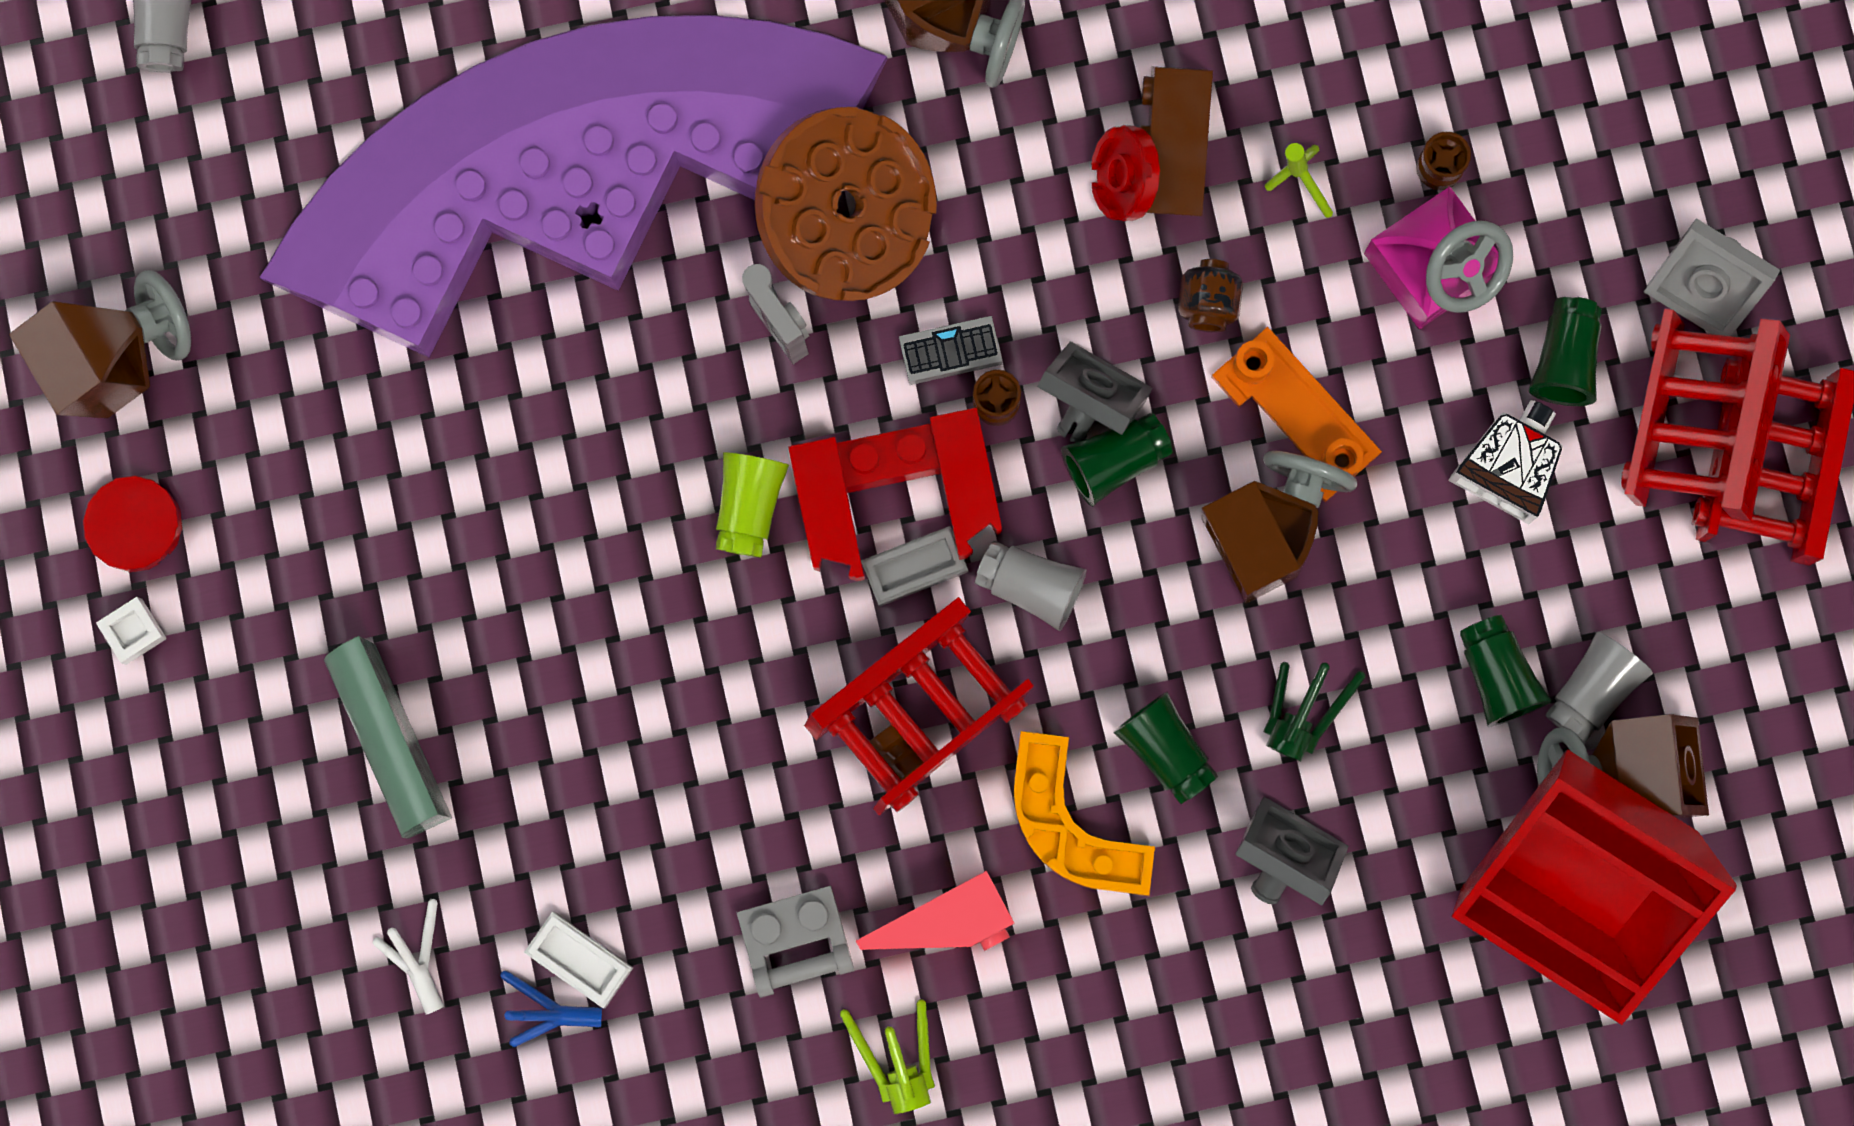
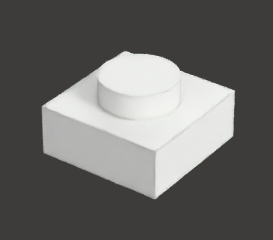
[96,597,167,665]

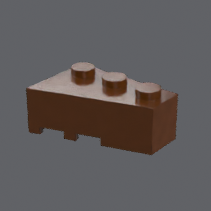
[1140,66,1213,216]

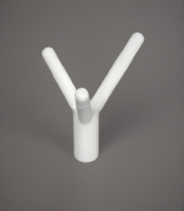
[373,899,444,1015]

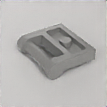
[742,264,809,365]
[737,886,855,998]

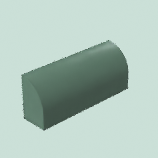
[324,636,452,839]

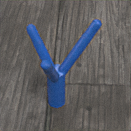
[500,971,602,1047]

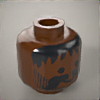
[1178,259,1243,332]

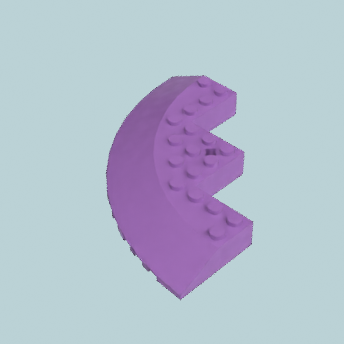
[260,15,887,358]

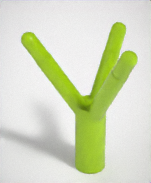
[1265,143,1333,218]

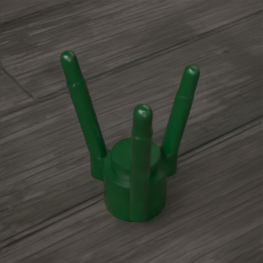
[1263,662,1366,762]

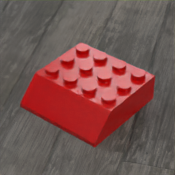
[1451,749,1737,1025]

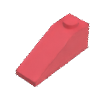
[856,871,1015,951]

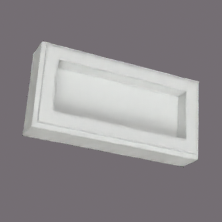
[524,912,633,1009]

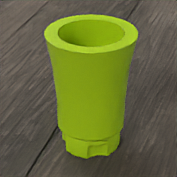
[716,452,789,558]

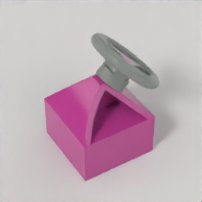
[1364,186,1513,329]

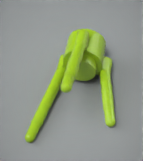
[840,999,935,1114]

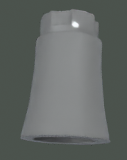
[133,0,191,73]
[975,541,1087,631]
[1545,632,1653,744]

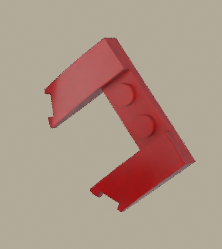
[788,407,1002,581]

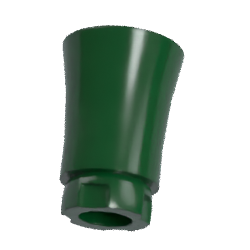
[1529,297,1602,406]
[1061,413,1173,507]
[1460,615,1552,727]
[1113,692,1218,804]

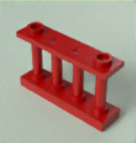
[1621,309,1790,521]
[1692,356,1854,566]
[804,597,1034,816]

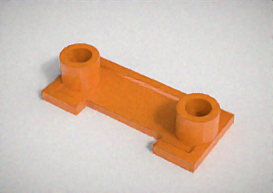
[1211,327,1382,502]

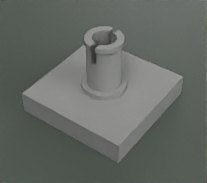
[1644,218,1780,336]

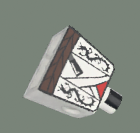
[1448,400,1563,525]

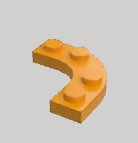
[1014,731,1155,896]

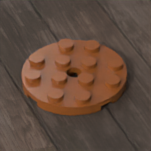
[755,107,937,301]

